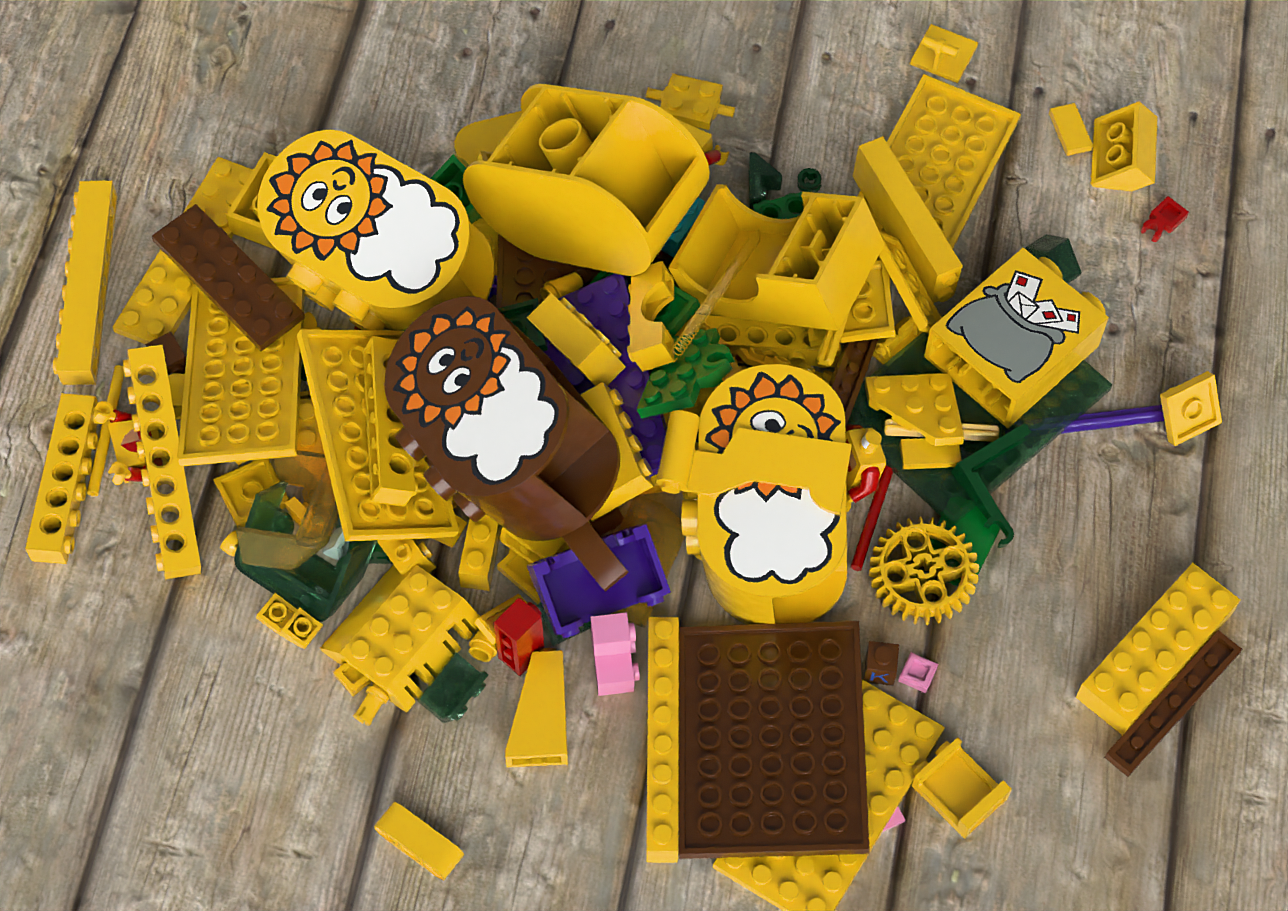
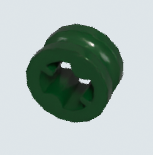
[797,168,822,193]

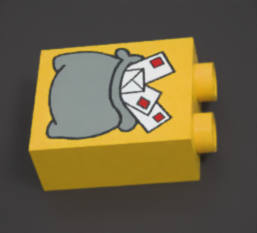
[924,247,1109,428]

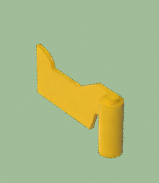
[656,410,852,515]

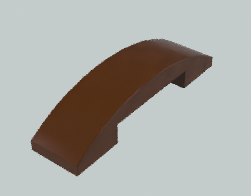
[561,521,629,592]

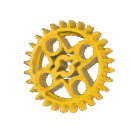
[869,516,979,625]

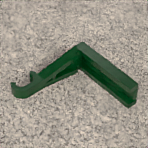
[951,423,1032,548]

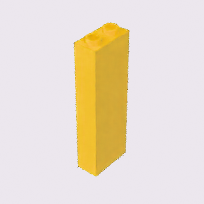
[852,136,963,303]

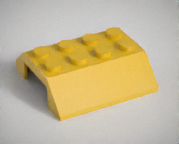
[320,564,480,712]

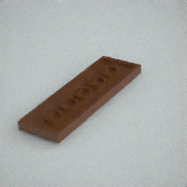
[152,204,305,351]

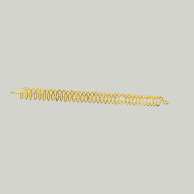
[670,229,760,362]

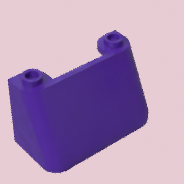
[527,524,671,638]

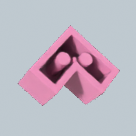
[591,613,640,696]

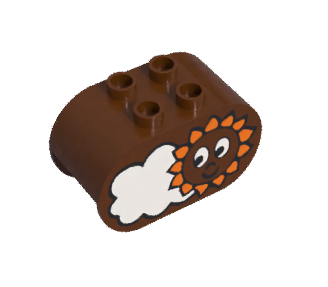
[385,296,620,541]

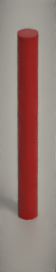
[850,466,894,571]

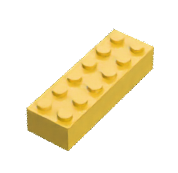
[1076,562,1241,735]

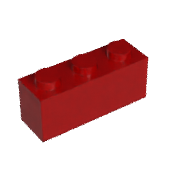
[494,598,544,676]

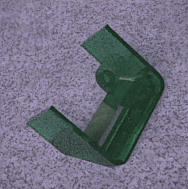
[234,481,377,622]

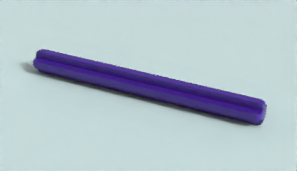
[1001,405,1164,438]

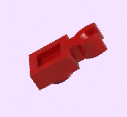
[1141,196,1189,242]

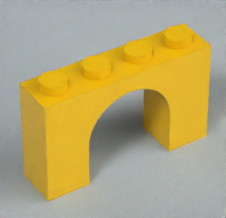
[581,382,654,521]

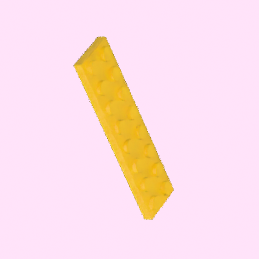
[112,157,253,344]

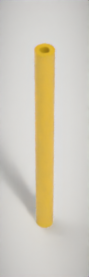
[87,365,124,496]

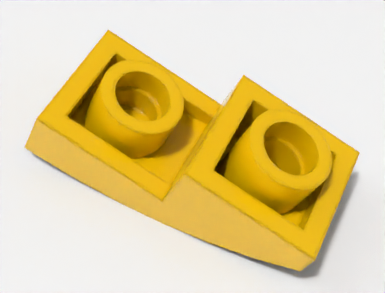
[256,593,323,649]

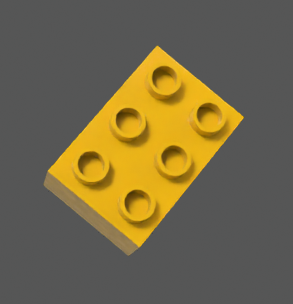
[668,184,884,331]

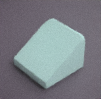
[322,526,350,561]

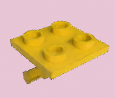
[910,24,979,83]

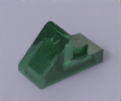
[748,152,782,210]

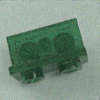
[417,653,489,724]

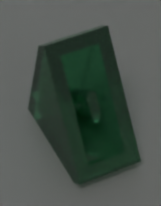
[1025,234,1082,283]

